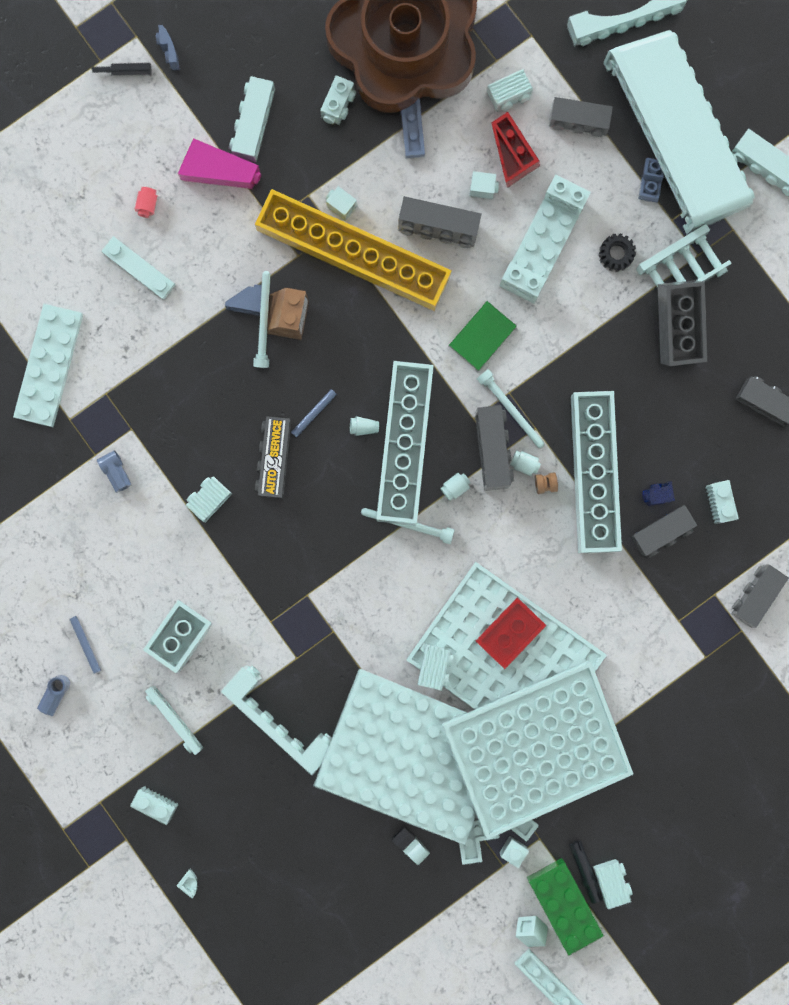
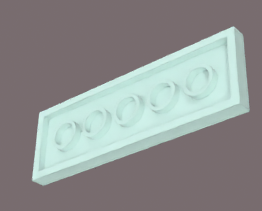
[13,304,83,427]

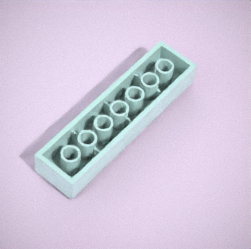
[376,361,433,526]
[571,391,622,553]

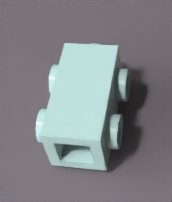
[320,75,356,125]

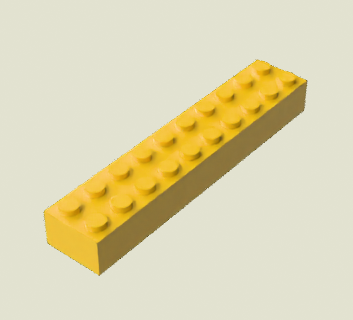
[255,189,452,311]

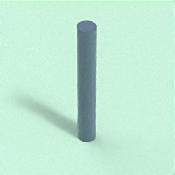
[291,389,337,438]
[69,616,101,674]

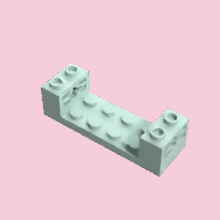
[500,174,591,303]
[221,665,332,775]

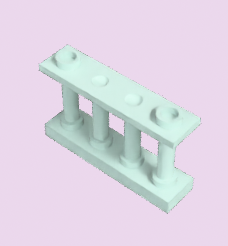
[636,224,731,287]

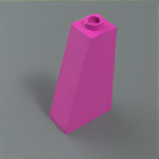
[178,138,261,189]

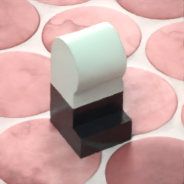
[392,824,430,865]

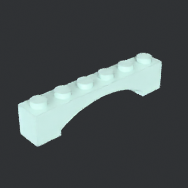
[567,0,687,46]

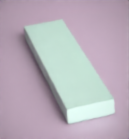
[515,948,584,1005]

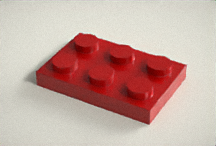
[475,597,547,669]

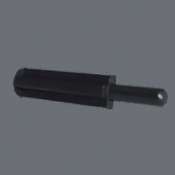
[92,63,152,75]

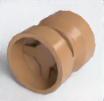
[535,472,558,494]

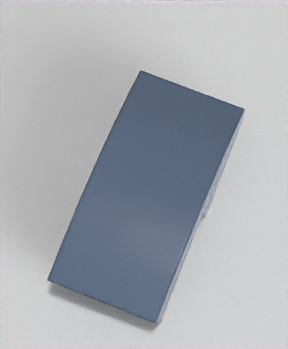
[156,25,180,70]
[638,158,664,203]

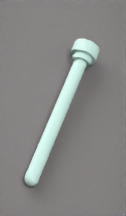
[253,271,270,368]
[477,369,544,448]
[361,508,455,545]

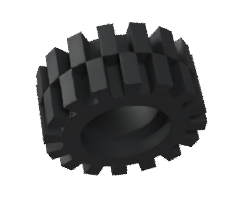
[599,233,636,272]

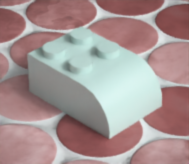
[143,600,212,673]

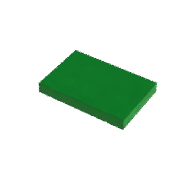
[449,301,517,371]

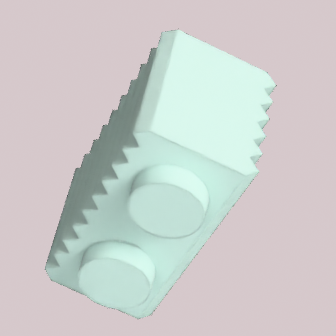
[487,69,533,112]
[186,477,232,522]
[706,480,739,524]
[418,645,454,691]
[130,786,178,825]
[593,859,633,909]

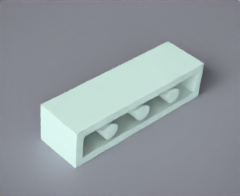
[229,76,275,162]
[731,129,789,196]

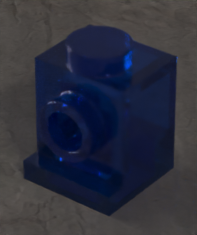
[642,481,675,506]

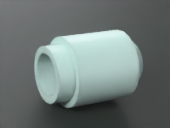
[510,451,541,476]
[440,473,471,501]

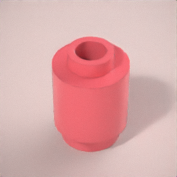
[134,187,158,218]

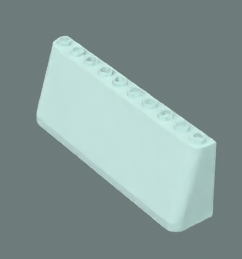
[604,30,755,235]

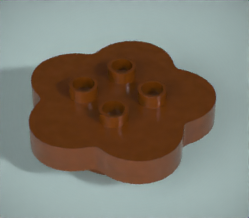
[325,0,477,113]

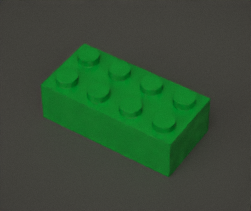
[527,858,604,956]

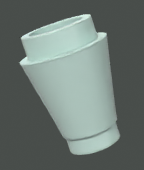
[350,416,379,436]

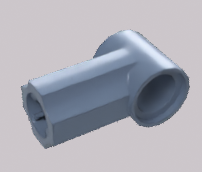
[97,450,132,493]
[37,675,70,716]

